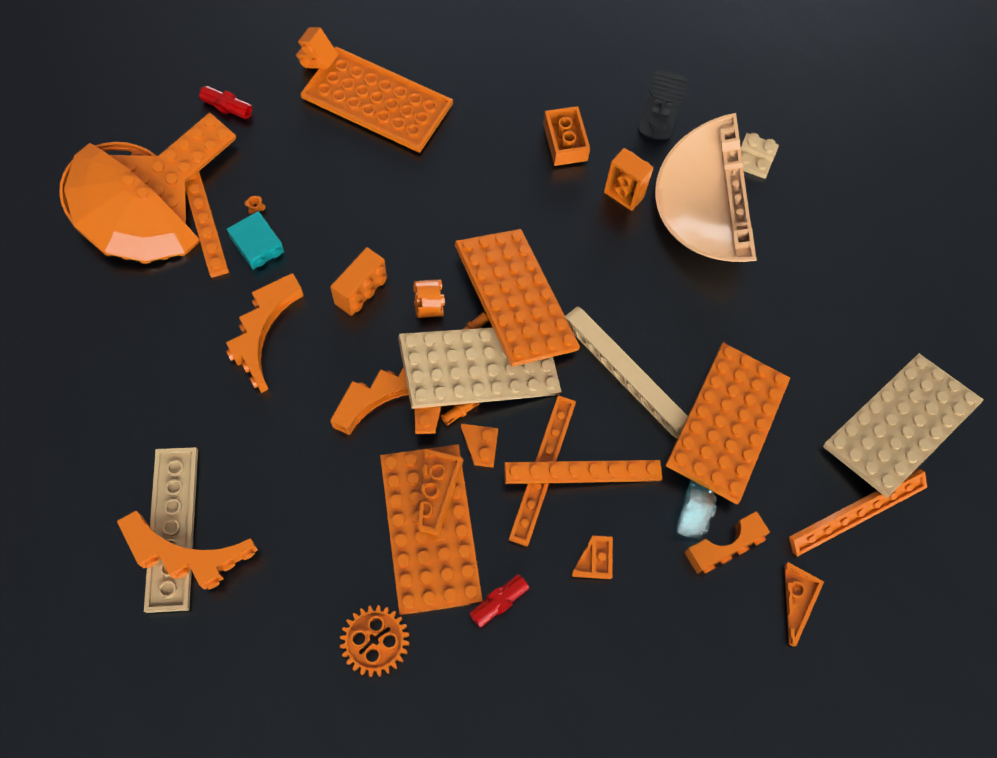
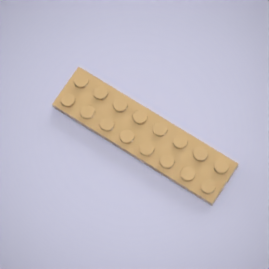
[144,447,198,613]

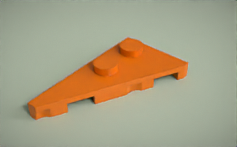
[784,562,824,647]

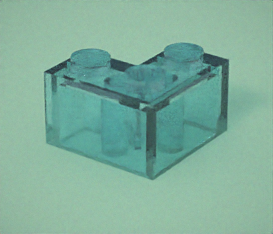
[677,481,717,540]

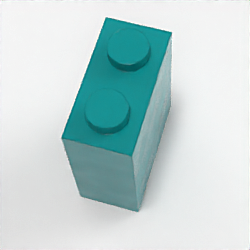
[227,211,284,270]

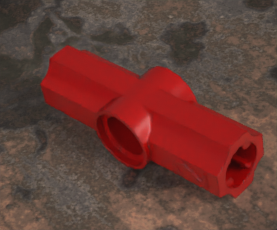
[199,86,253,119]
[469,574,529,628]

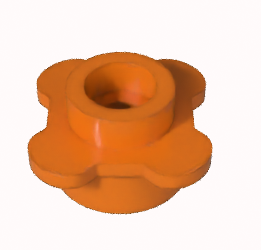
[245,196,266,215]

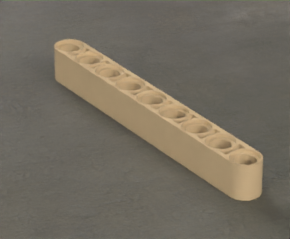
[565,307,688,438]

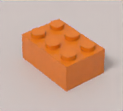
[543,106,590,166]
[604,148,654,211]
[330,247,387,316]

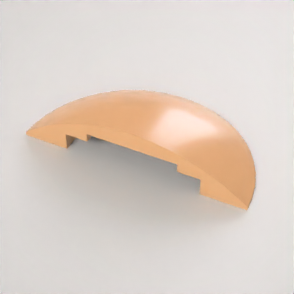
[655,113,757,262]

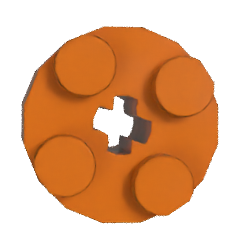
[413,279,445,318]

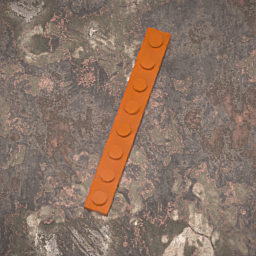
[185,171,229,278]
[509,395,576,547]
[504,460,662,484]
[789,468,927,556]

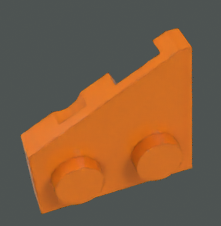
[461,424,498,468]
[572,536,613,579]

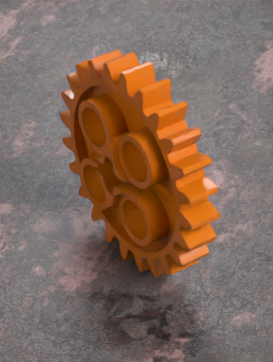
[340,605,410,677]

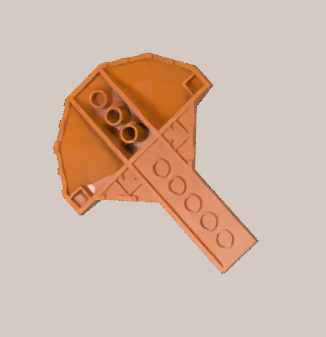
[64,112,236,264]

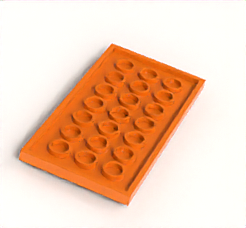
[300,47,453,153]
[455,229,580,367]
[665,342,790,504]
[380,444,483,615]

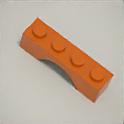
[684,511,770,574]

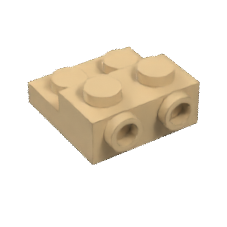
[741,133,779,179]

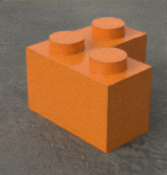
[296,27,338,69]

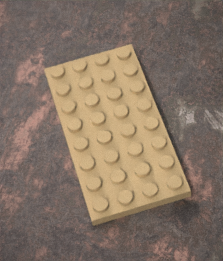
[398,328,561,409]
[823,353,984,498]

